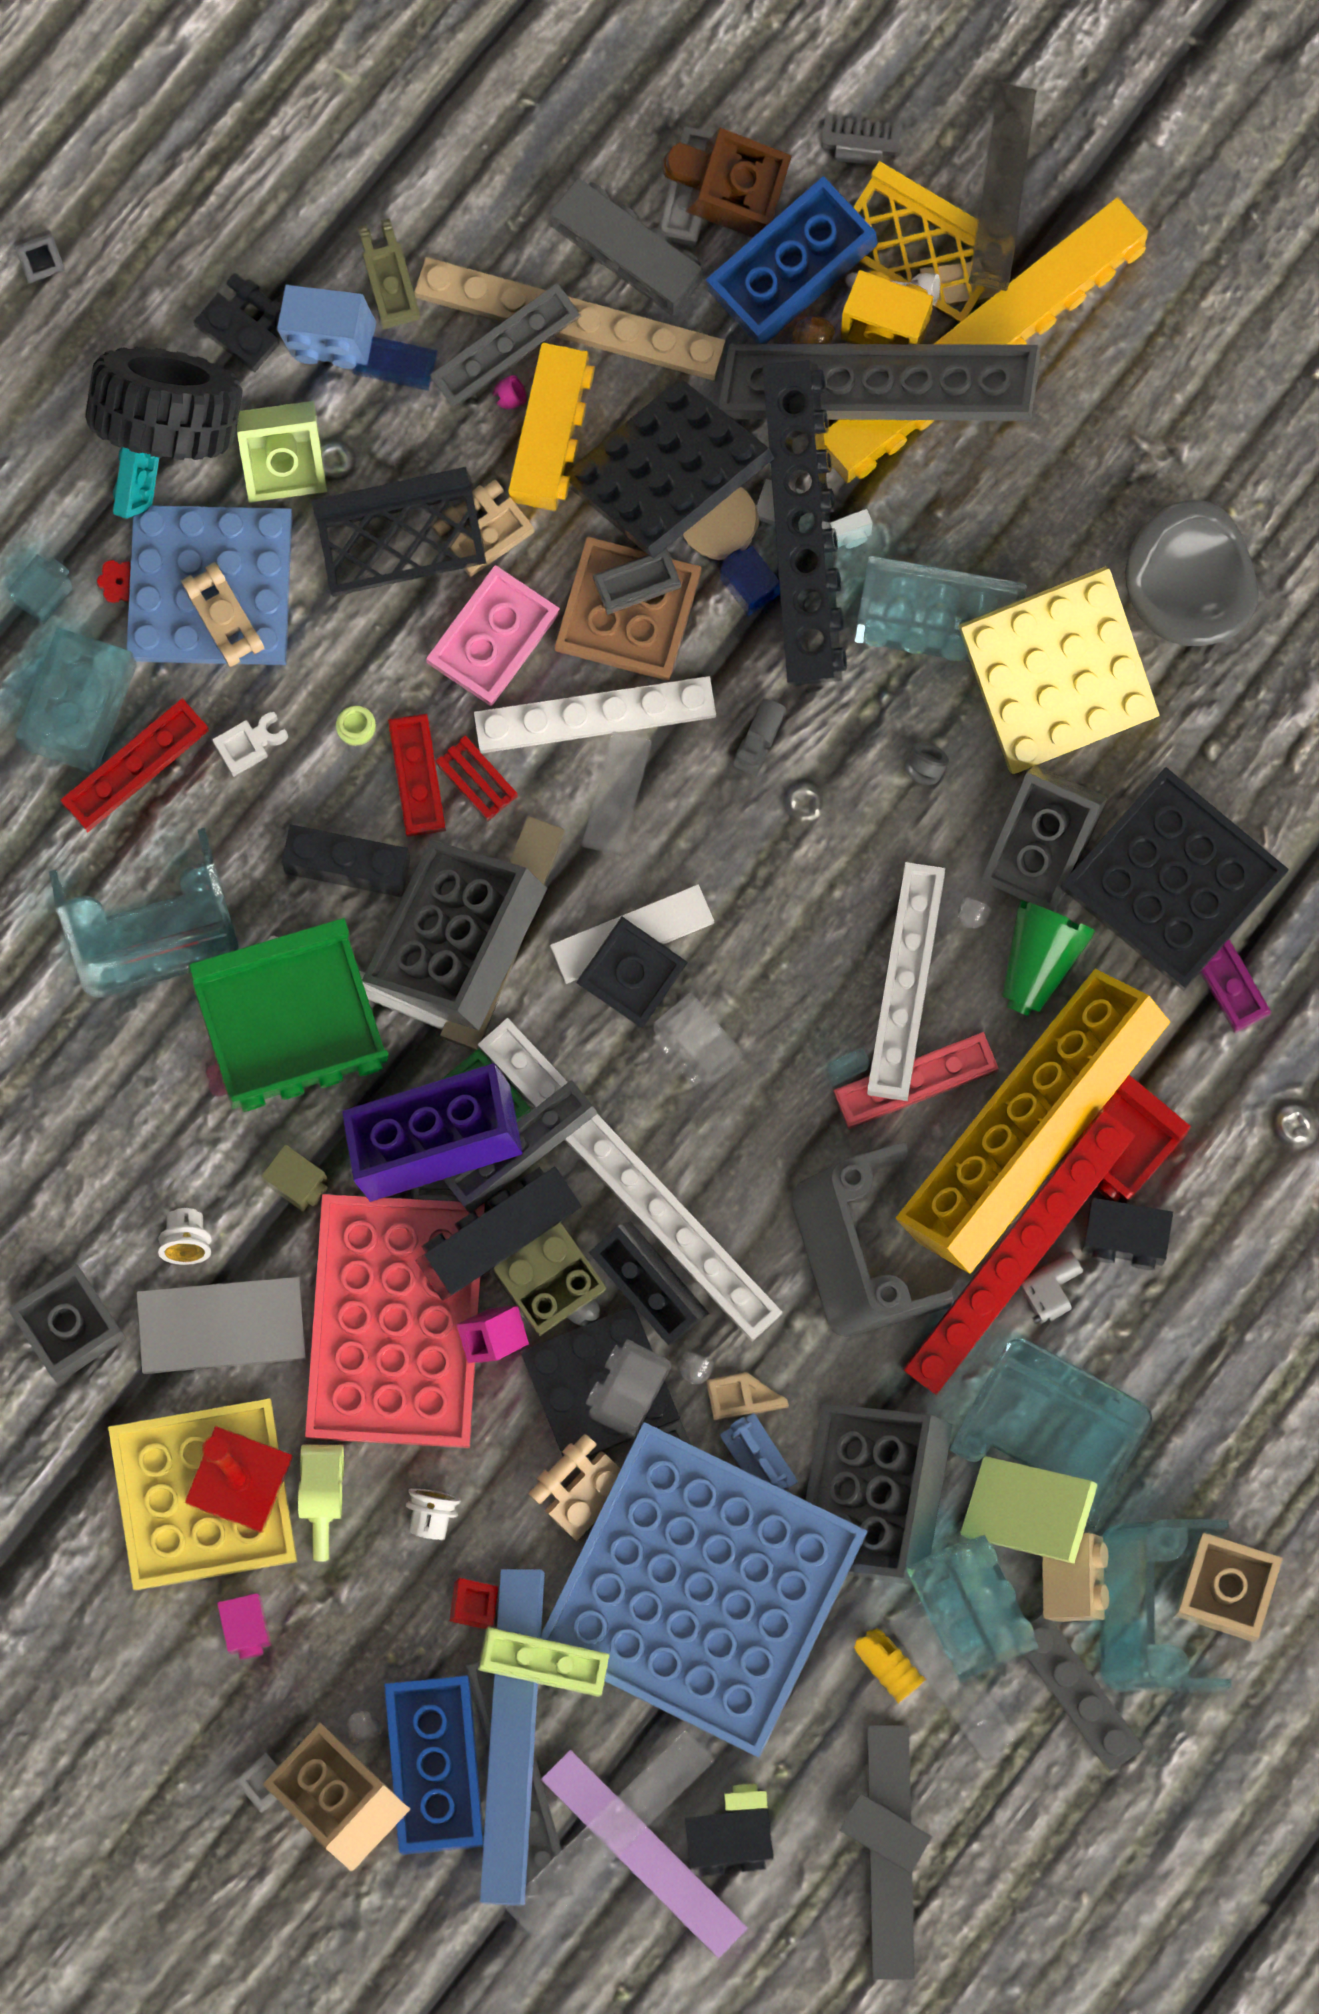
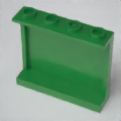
[188,918,389,1112]

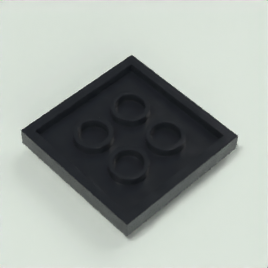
[520,1305,680,1458]

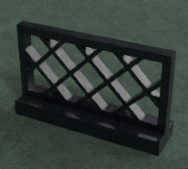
[311,467,487,597]

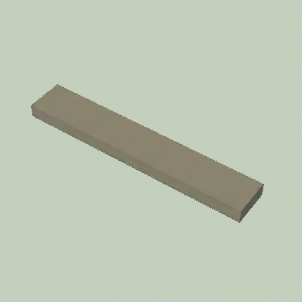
[440,816,565,1051]

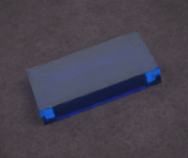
[352,336,438,391]

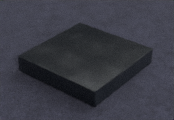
[575,916,688,1028]

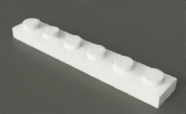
[474,676,716,753]
[867,862,945,1101]

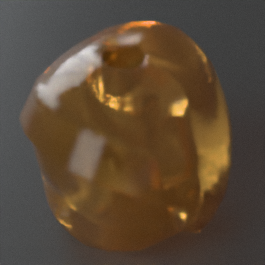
[792,316,835,344]

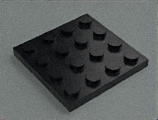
[563,377,774,558]
[1061,767,1289,991]

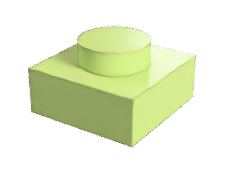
[725,1784,768,1813]

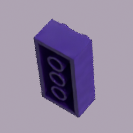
[342,1063,523,1202]

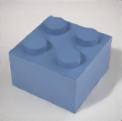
[277,285,376,369]

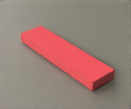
[833,1032,999,1129]

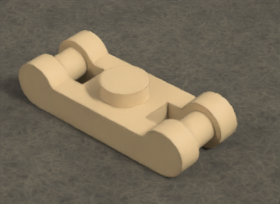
[180,562,265,668]

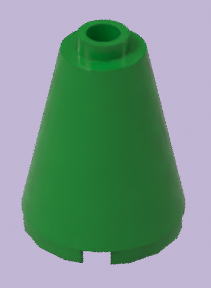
[1002,899,1095,1016]

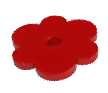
[96,560,131,603]

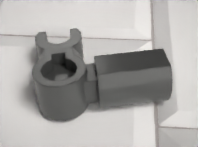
[733,698,786,776]

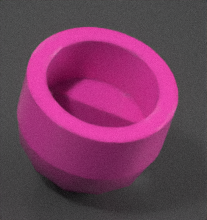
[493,375,527,410]

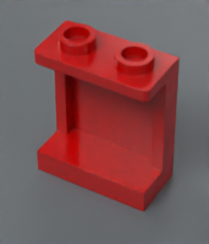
[1065,1075,1191,1204]

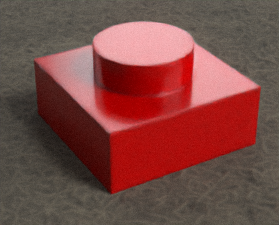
[449,1578,498,1629]

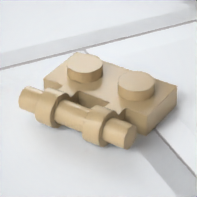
[432,479,534,577]
[528,1434,621,1541]

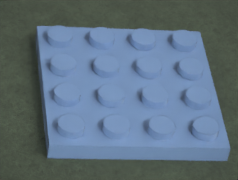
[126,506,293,665]

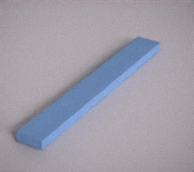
[480,1569,545,1905]

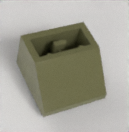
[493,1222,607,1336]

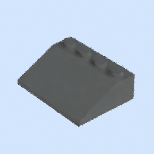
[362,840,547,1030]
[806,1404,953,1587]

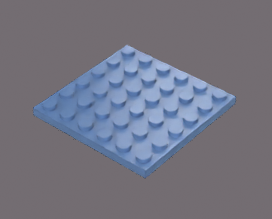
[541,1422,868,1757]

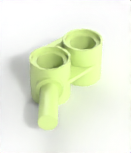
[298,1445,344,1562]

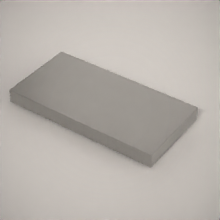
[137,1277,306,1374]

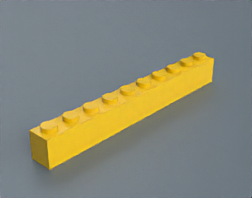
[823,197,1148,483]

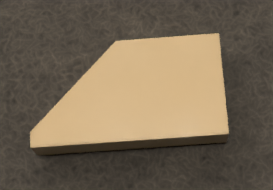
[706,1372,789,1422]

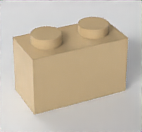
[1042,1533,1109,1622]

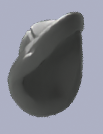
[1125,500,1259,646]

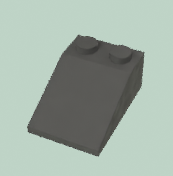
[981,765,1108,912]

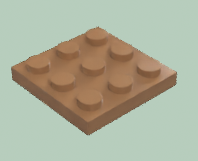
[555,536,702,682]

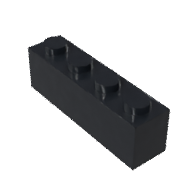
[415,1167,582,1301]

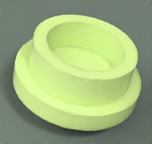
[336,706,376,746]

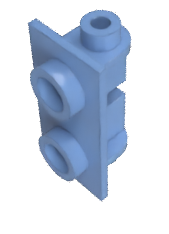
[720,1413,798,1491]

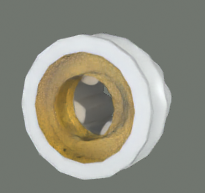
[158,1208,211,1265]
[405,1489,461,1540]

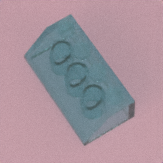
[855,556,1027,662]

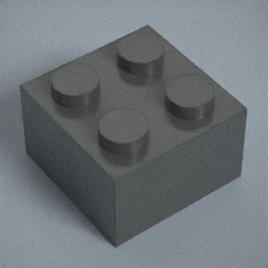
[8,1264,126,1384]

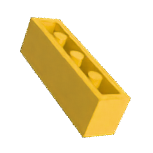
[509,343,595,511]

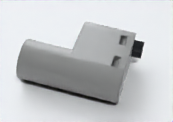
[1020,1251,1083,1324]

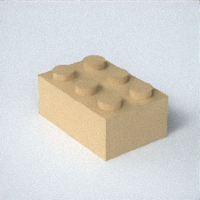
[263,1723,410,1871]

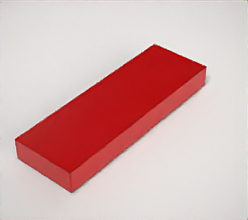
[388,713,446,837]

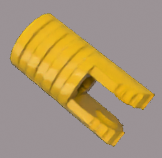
[854,1628,926,1704]

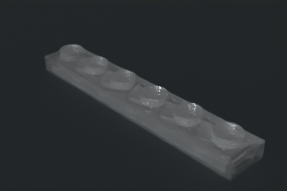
[505,1730,715,1938]

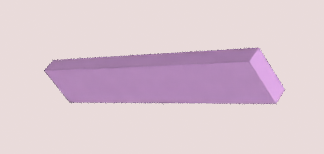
[541,1750,748,1959]

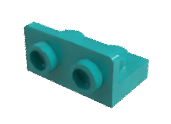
[113,447,159,519]

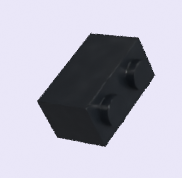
[1082,1198,1173,1270]
[685,1808,774,1877]

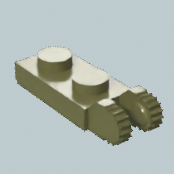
[358,218,421,329]

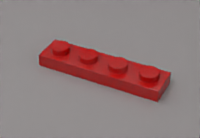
[60,698,209,833]

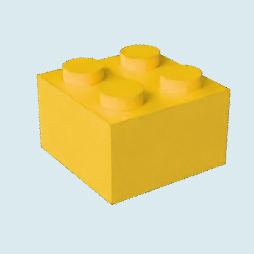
[841,270,934,344]

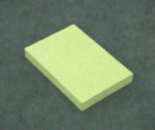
[960,1456,1098,1564]

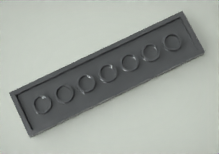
[718,344,1040,421]

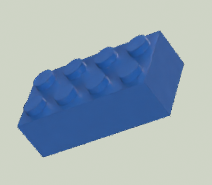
[706,176,878,344]
[385,1676,484,1855]

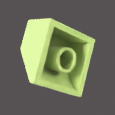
[237,401,327,503]

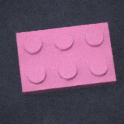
[426,565,560,707]

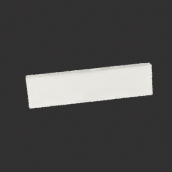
[550,884,714,984]

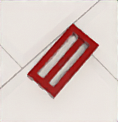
[435,735,518,822]

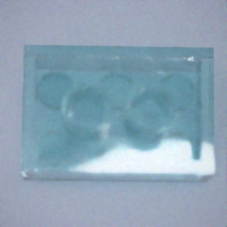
[15,627,137,773]
[906,1535,1039,1682]

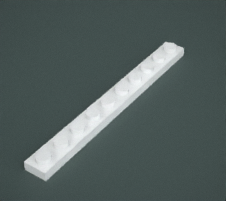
[478,1018,782,1342]

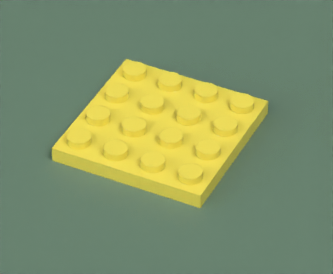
[958,566,1160,774]
[108,1399,298,1591]

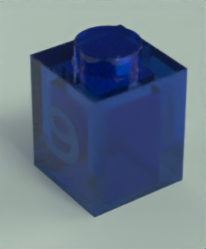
[720,546,780,616]

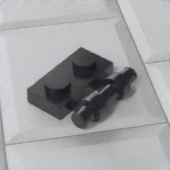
[193,273,282,373]

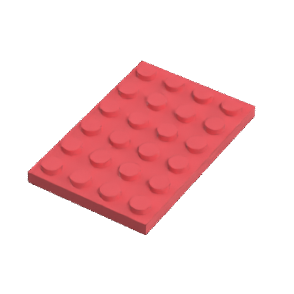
[305,1194,485,1448]

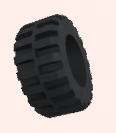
[85,347,243,460]

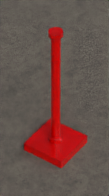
[185,1426,293,1534]

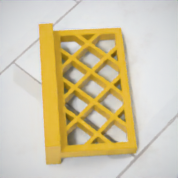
[853,161,1014,323]

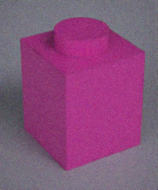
[457,1305,529,1363]
[217,1593,272,1660]

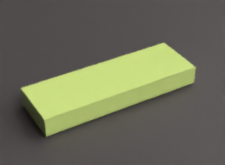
[478,1627,610,1697]

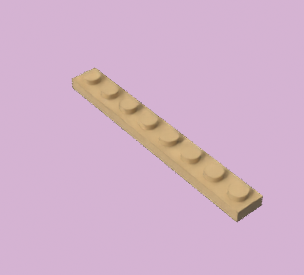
[414,257,726,381]

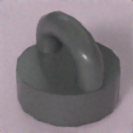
[904,742,949,785]

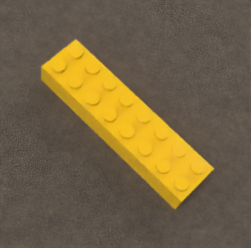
[895,969,1170,1274]

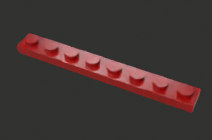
[903,1110,1136,1395]

